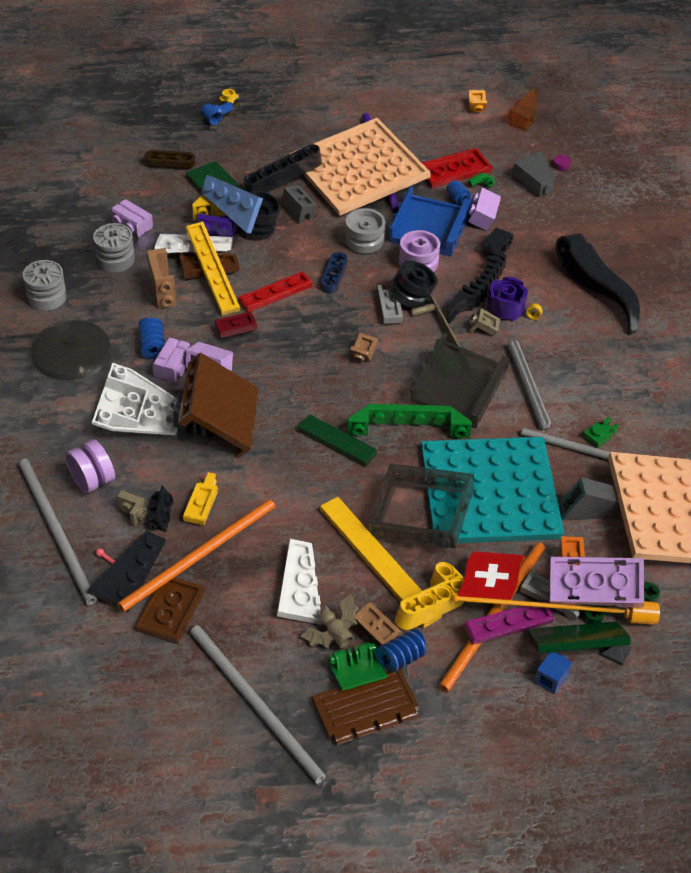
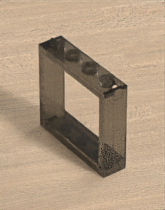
[368,464,475,549]

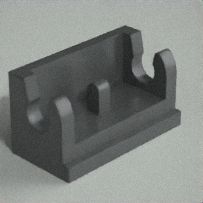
[281,185,317,224]

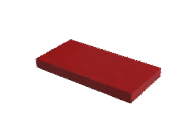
[422,148,493,189]

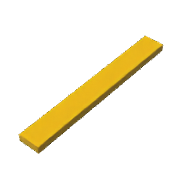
[320,497,442,628]

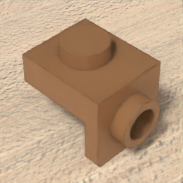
[350,333,378,362]

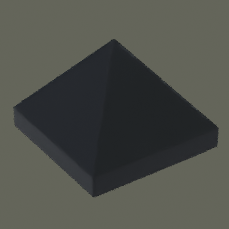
[601,645,632,665]

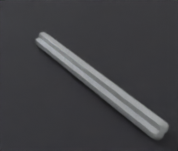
[508,340,551,430]

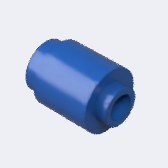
[447,180,471,205]

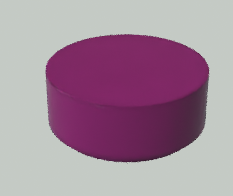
[553,155,571,170]

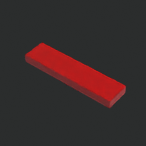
[238,271,313,312]

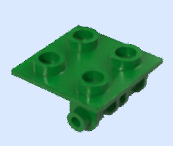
[328,642,387,691]

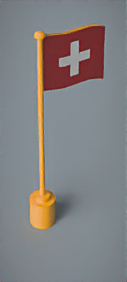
[452,551,660,625]

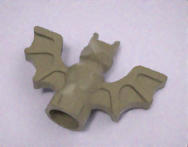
[301,594,359,649]

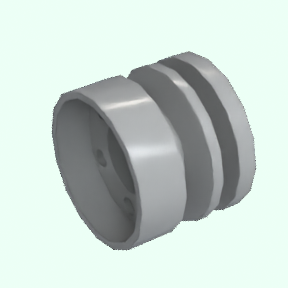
[93,223,135,272]
[23,260,67,311]

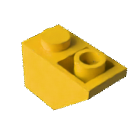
[192,194,226,220]

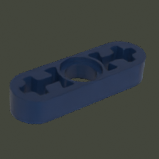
[321,252,347,294]

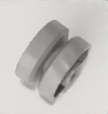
[345,208,385,254]

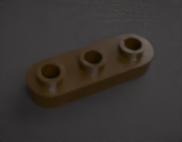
[144,150,196,169]

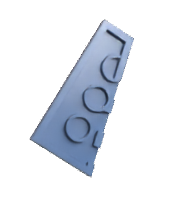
[201,175,263,233]

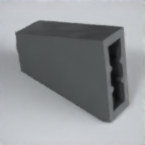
[512,151,554,198]
[559,477,621,521]

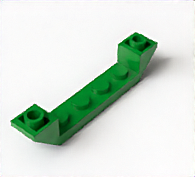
[348,404,472,438]

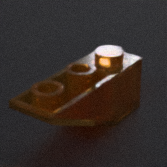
[508,88,537,131]

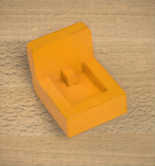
[468,90,487,112]

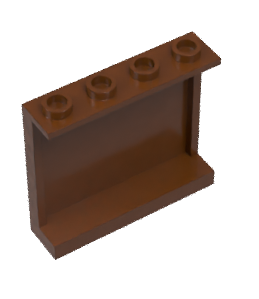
[178,352,258,458]

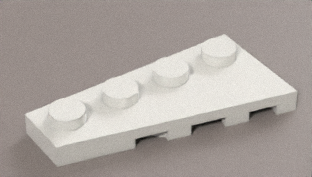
[155,234,232,253]
[277,539,322,625]

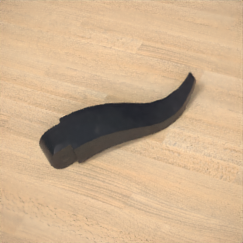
[556,233,640,335]

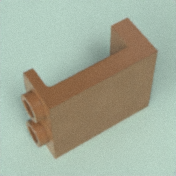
[147,248,177,308]

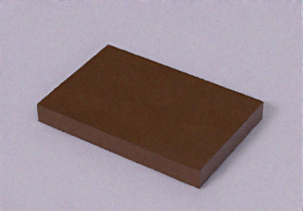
[135,577,205,645]

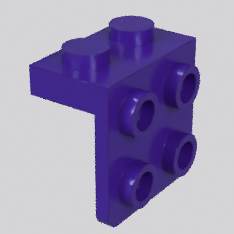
[197,214,238,241]

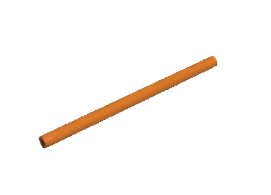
[117,499,275,612]
[438,542,545,693]

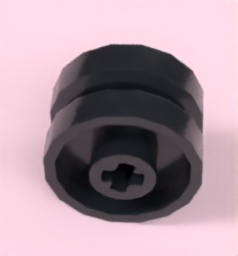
[389,261,438,308]

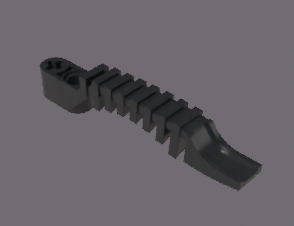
[446,227,514,324]

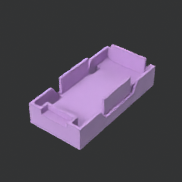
[550,557,644,608]

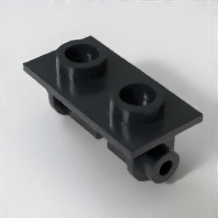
[146,485,173,532]

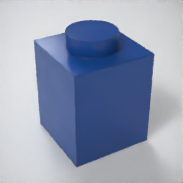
[534,652,572,694]

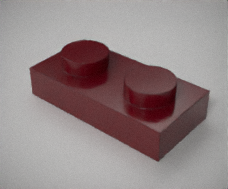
[215,311,257,338]

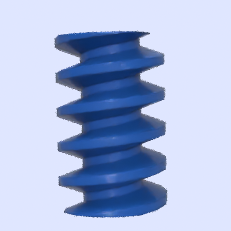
[138,317,165,359]
[375,628,426,673]

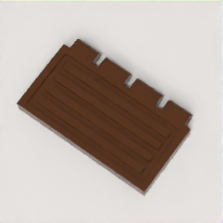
[312,669,419,745]

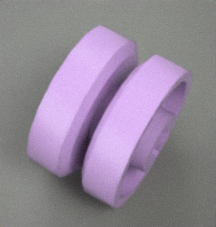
[399,230,440,272]
[65,439,115,494]

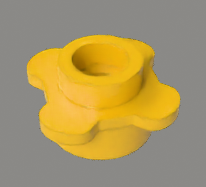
[219,89,238,103]

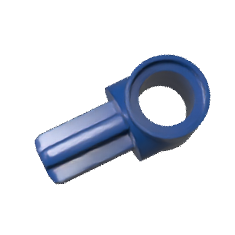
[200,102,234,125]

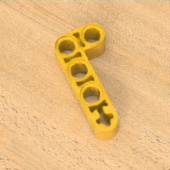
[395,562,464,630]

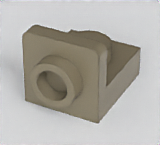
[468,308,500,336]
[117,490,147,526]

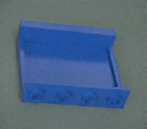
[387,186,472,257]

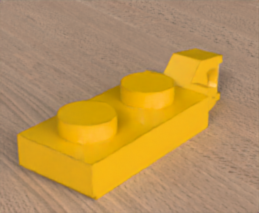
[183,472,218,525]

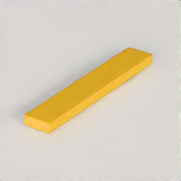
[186,222,240,316]

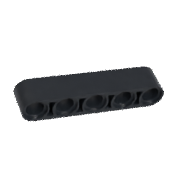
[244,144,322,192]

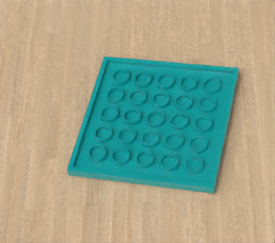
[421,437,565,544]

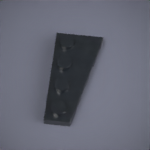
[87,530,166,612]

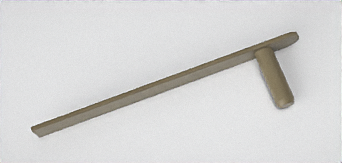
[411,295,473,377]

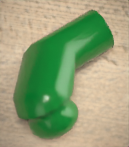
[468,173,495,187]

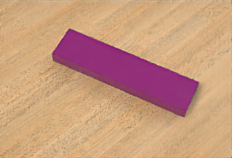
[463,600,555,645]

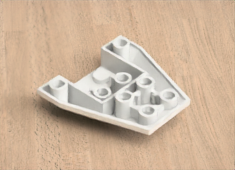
[92,363,178,436]

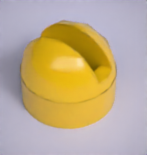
[526,303,542,320]

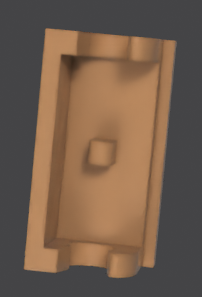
[355,602,402,645]

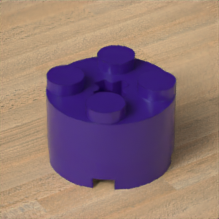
[488,277,528,321]

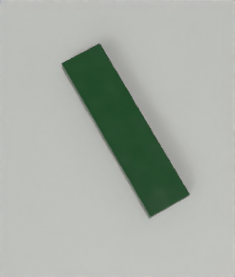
[298,414,377,467]

